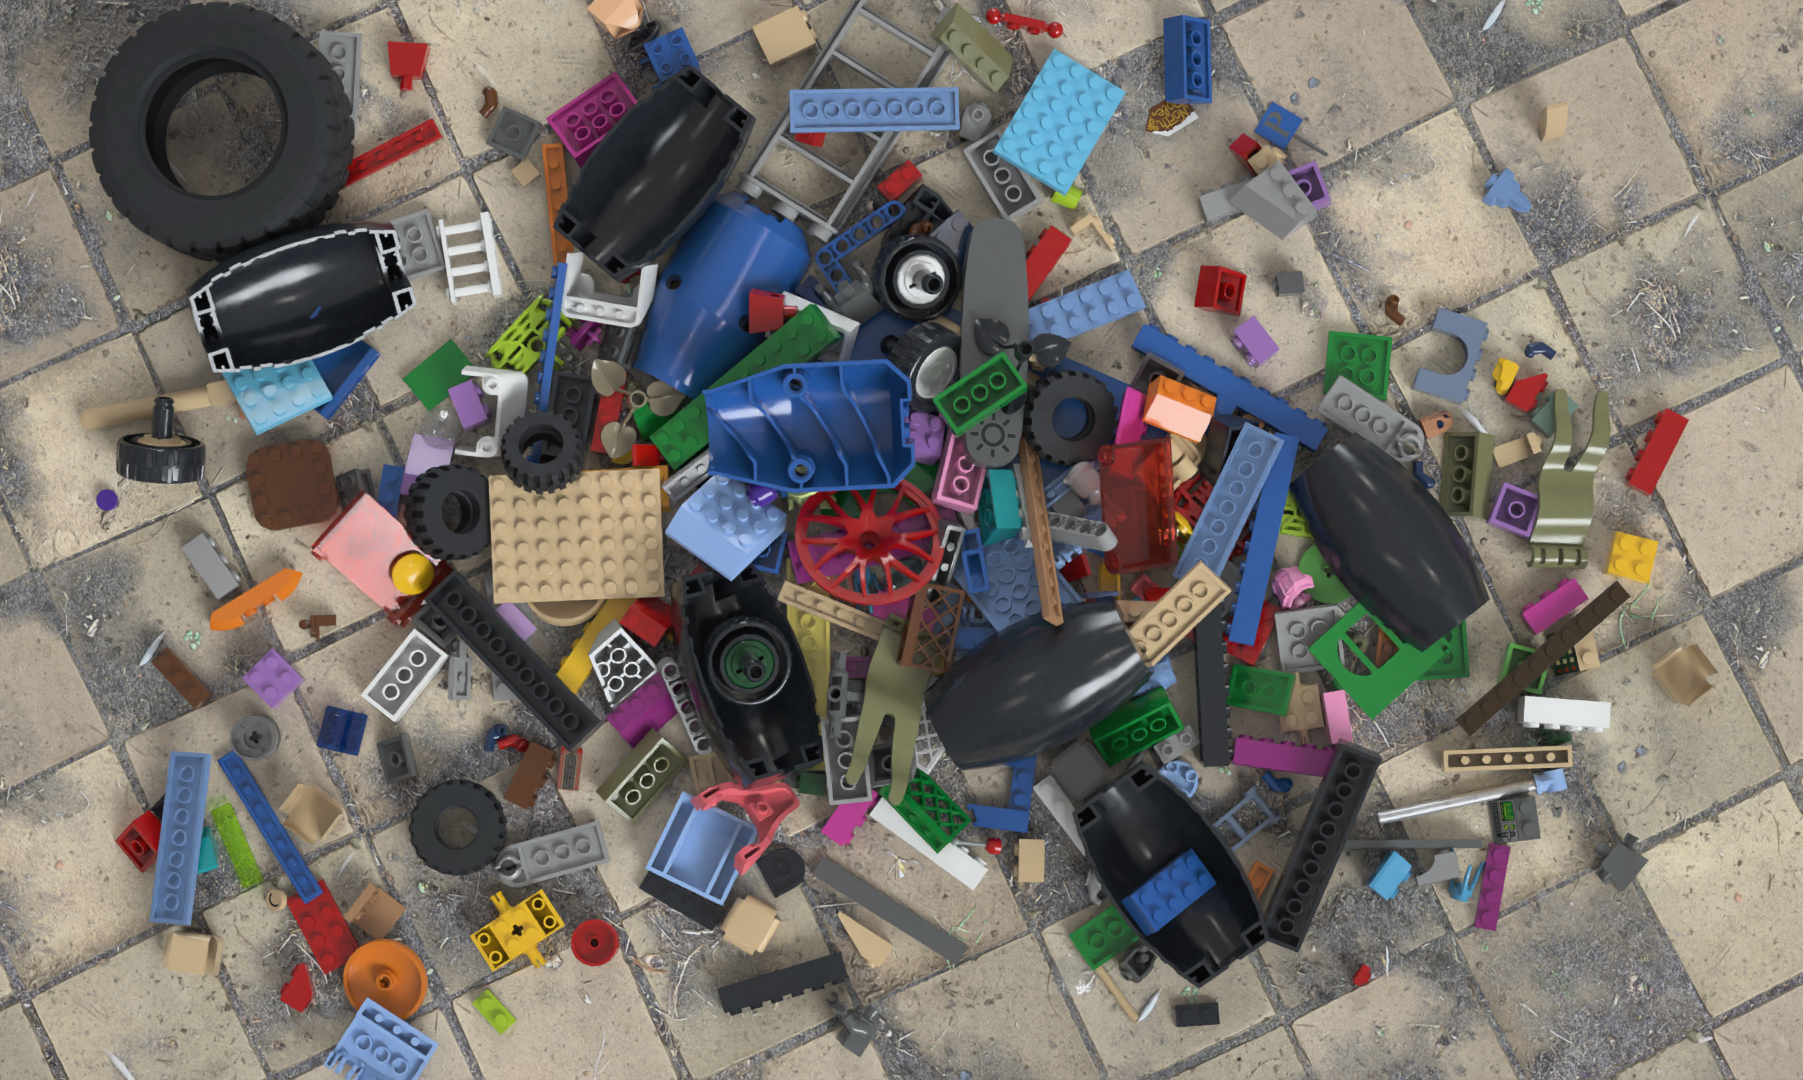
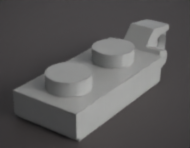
[448,641,472,700]

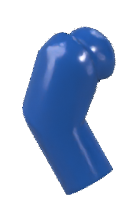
[1261,771,1293,792]

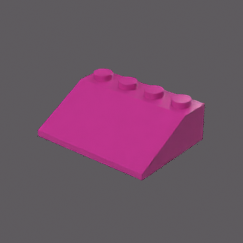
[546,72,638,168]
[1106,387,1148,482]

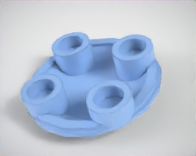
[1158,760,1198,797]

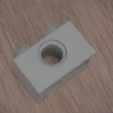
[1152,724,1201,765]

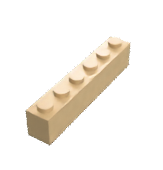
[1440,745,1573,772]

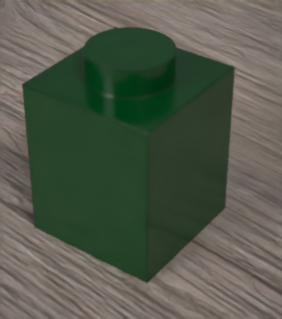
[795,772,827,796]

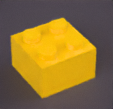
[1603,531,1658,584]

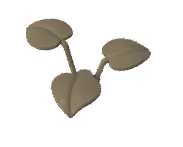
[591,359,686,459]

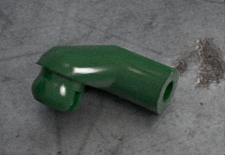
[1539,729,1572,746]

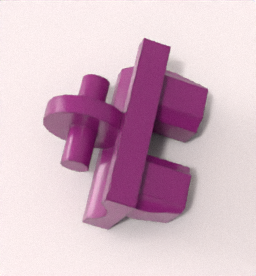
[565,319,604,352]

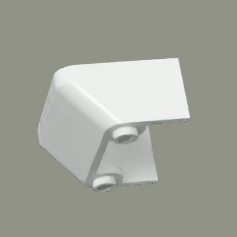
[561,251,658,328]
[455,365,529,458]

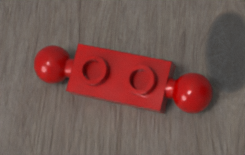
[985,8,1063,38]

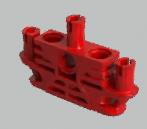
[1168,474,1252,562]

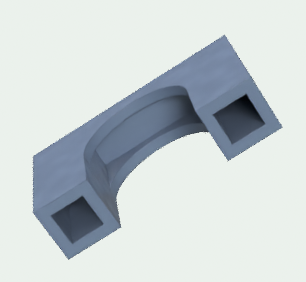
[1411,307,1489,405]

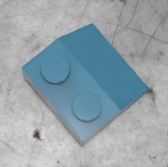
[1364,851,1412,901]

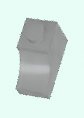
[1417,849,1461,886]

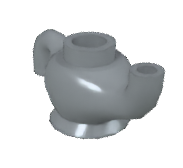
[1083,866,1102,906]

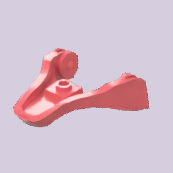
[690,782,800,876]

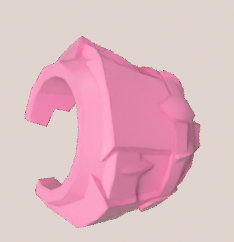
[1271,566,1314,610]

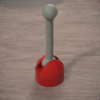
[951,837,1002,855]

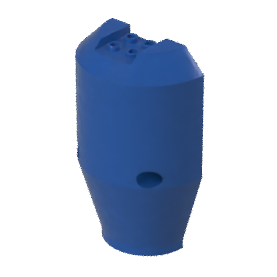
[631,191,812,400]
[702,359,915,493]

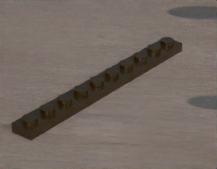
[1455,580,1631,736]

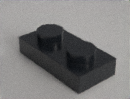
[1175,1002,1220,1027]

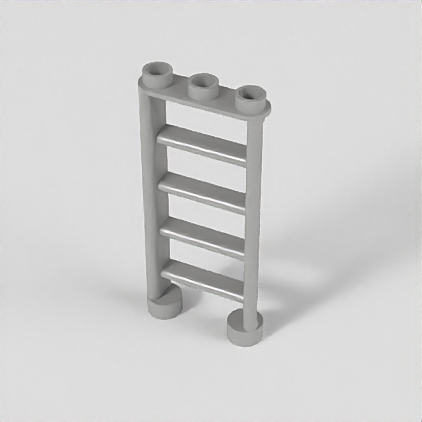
[735,0,951,245]

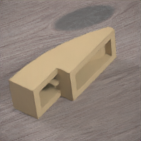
[1538,101,1568,142]

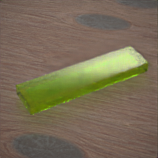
[211,802,264,889]

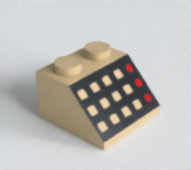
[1545,631,1601,676]

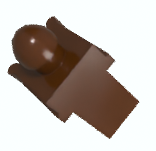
[299,615,336,642]

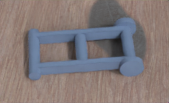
[1214,784,1283,851]

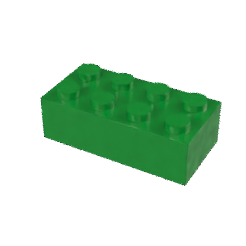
[932,351,1028,438]
[1089,686,1185,767]

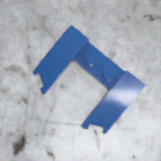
[967,755,1037,833]

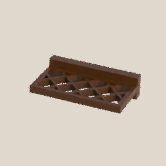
[896,583,965,674]

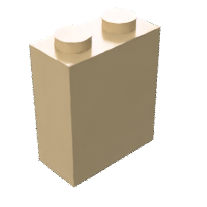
[752,5,818,68]

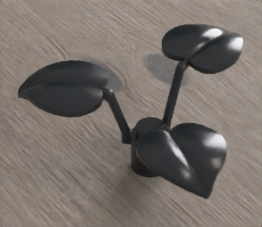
[974,318,1071,415]

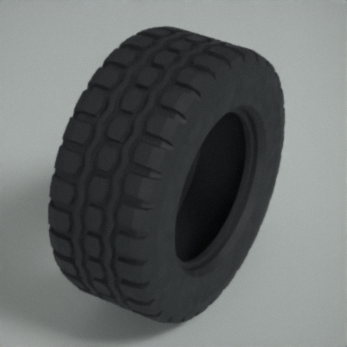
[89,1,355,263]

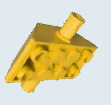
[470,889,565,972]

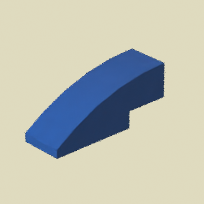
[961,528,990,594]

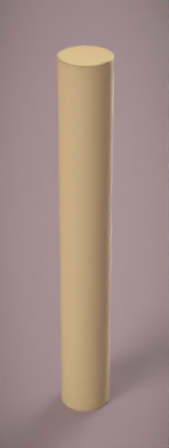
[1095,965,1139,1022]

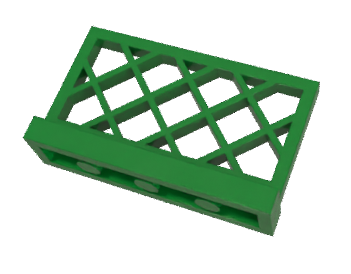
[878,768,972,854]

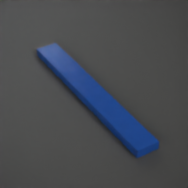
[217,750,324,904]

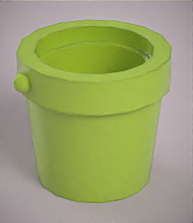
[1049,184,1083,210]

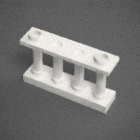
[436,212,504,305]

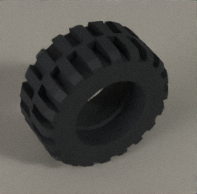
[500,409,584,495]

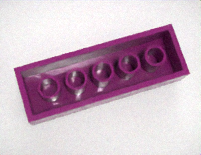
[1229,734,1335,777]

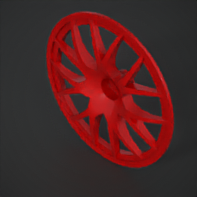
[795,479,945,605]

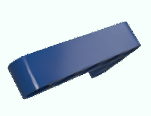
[815,201,906,293]

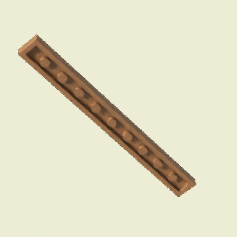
[1018,437,1064,626]

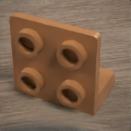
[344,883,406,940]

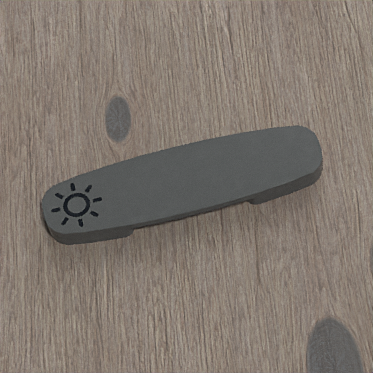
[960,218,1029,469]

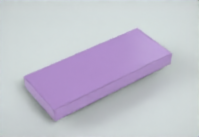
[496,603,537,641]

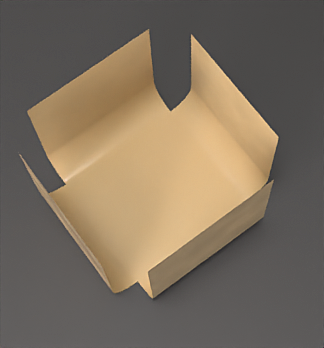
[1652,643,1719,705]
[278,782,344,844]
[720,893,781,956]
[162,930,224,976]

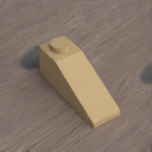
[837,911,894,968]

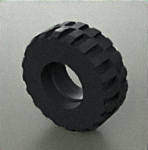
[1022,370,1119,467]
[403,464,491,561]
[409,780,507,876]

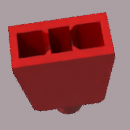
[387,41,430,91]
[749,289,798,333]

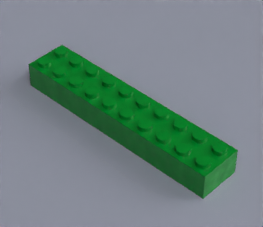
[650,304,842,470]

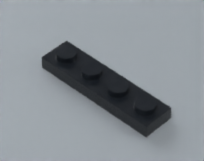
[639,871,723,931]

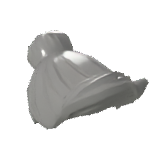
[1063,462,1105,506]

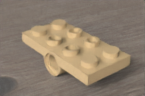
[1131,432,1208,504]
[689,752,781,796]

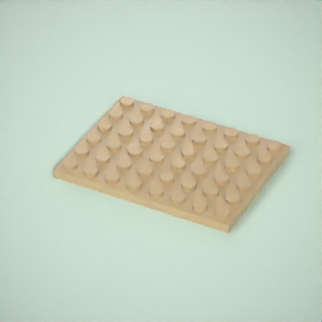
[489,468,665,604]

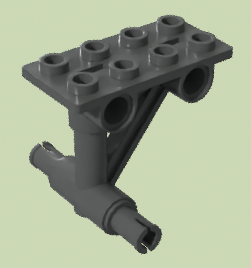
[826,651,894,738]

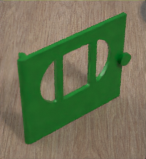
[1307,602,1452,720]

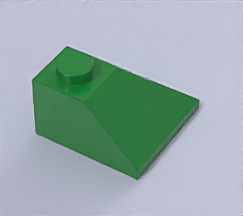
[633,393,678,441]

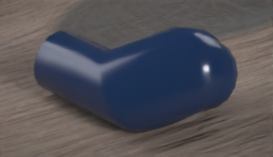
[1524,341,1556,360]
[1413,461,1435,489]
[483,724,507,752]

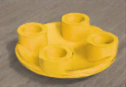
[1162,506,1193,540]
[391,552,434,595]

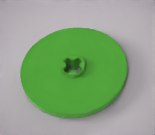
[1299,544,1352,604]

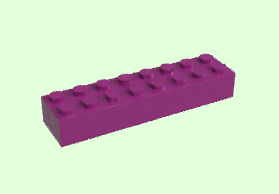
[786,506,957,585]

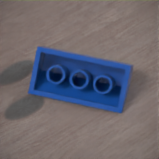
[1163,15,1212,104]

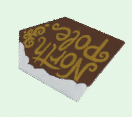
[1145,100,1198,136]

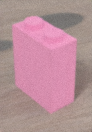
[1320,690,1353,748]

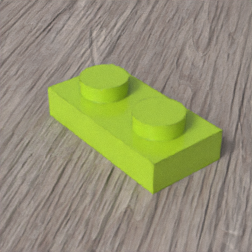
[472,989,517,1035]

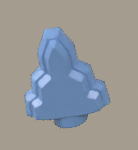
[1481,167,1532,213]

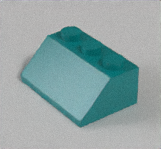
[978,469,1023,545]

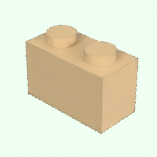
[1014,839,1045,882]

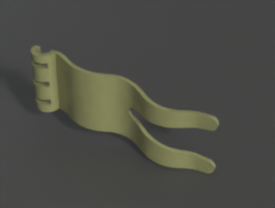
[1527,389,1611,569]
[845,613,945,805]

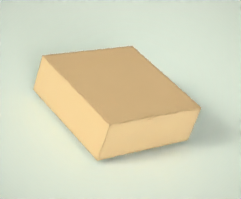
[511,158,540,188]

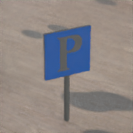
[1254,101,1328,157]

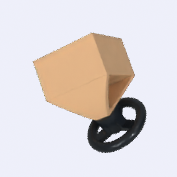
[587,0,662,53]

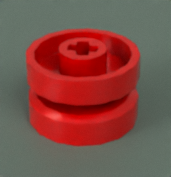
[571,919,620,966]

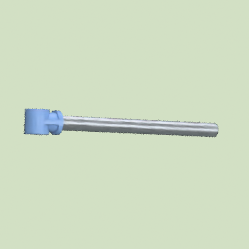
[1377,768,1568,825]

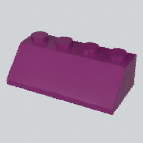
[606,665,689,749]

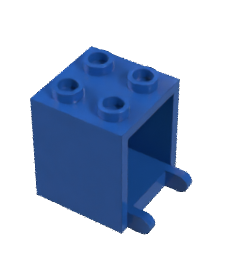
[639,27,702,90]

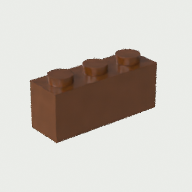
[151,647,215,709]
[503,741,557,810]

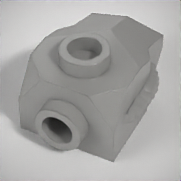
[958,101,994,142]

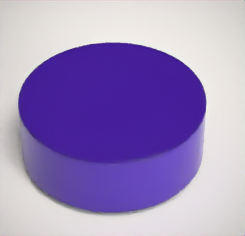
[96,489,119,511]

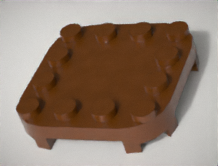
[246,439,340,531]

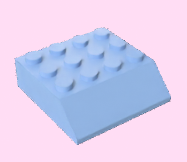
[665,475,787,581]
[645,791,757,906]

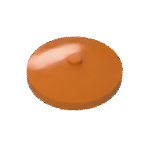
[343,939,428,1020]

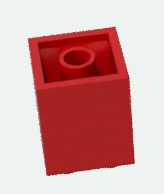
[619,597,672,649]

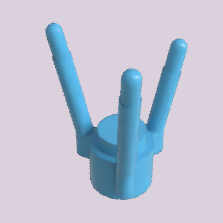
[853,568,883,614]
[1448,849,1485,902]

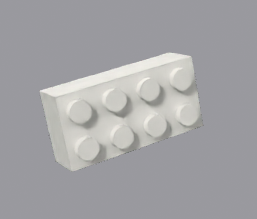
[765,291,860,362]
[361,628,450,722]
[1517,696,1611,733]

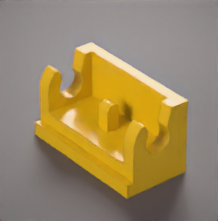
[1098,563,1121,600]

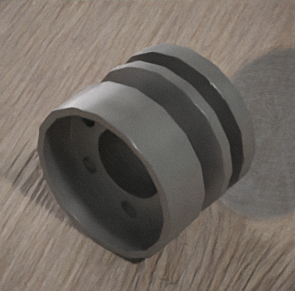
[230,715,281,761]

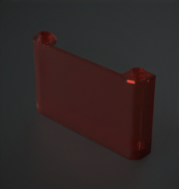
[1098,437,1178,574]
[310,490,454,628]

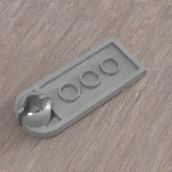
[319,31,363,131]
[1316,374,1424,462]
[496,821,610,887]

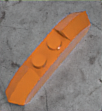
[210,568,302,631]

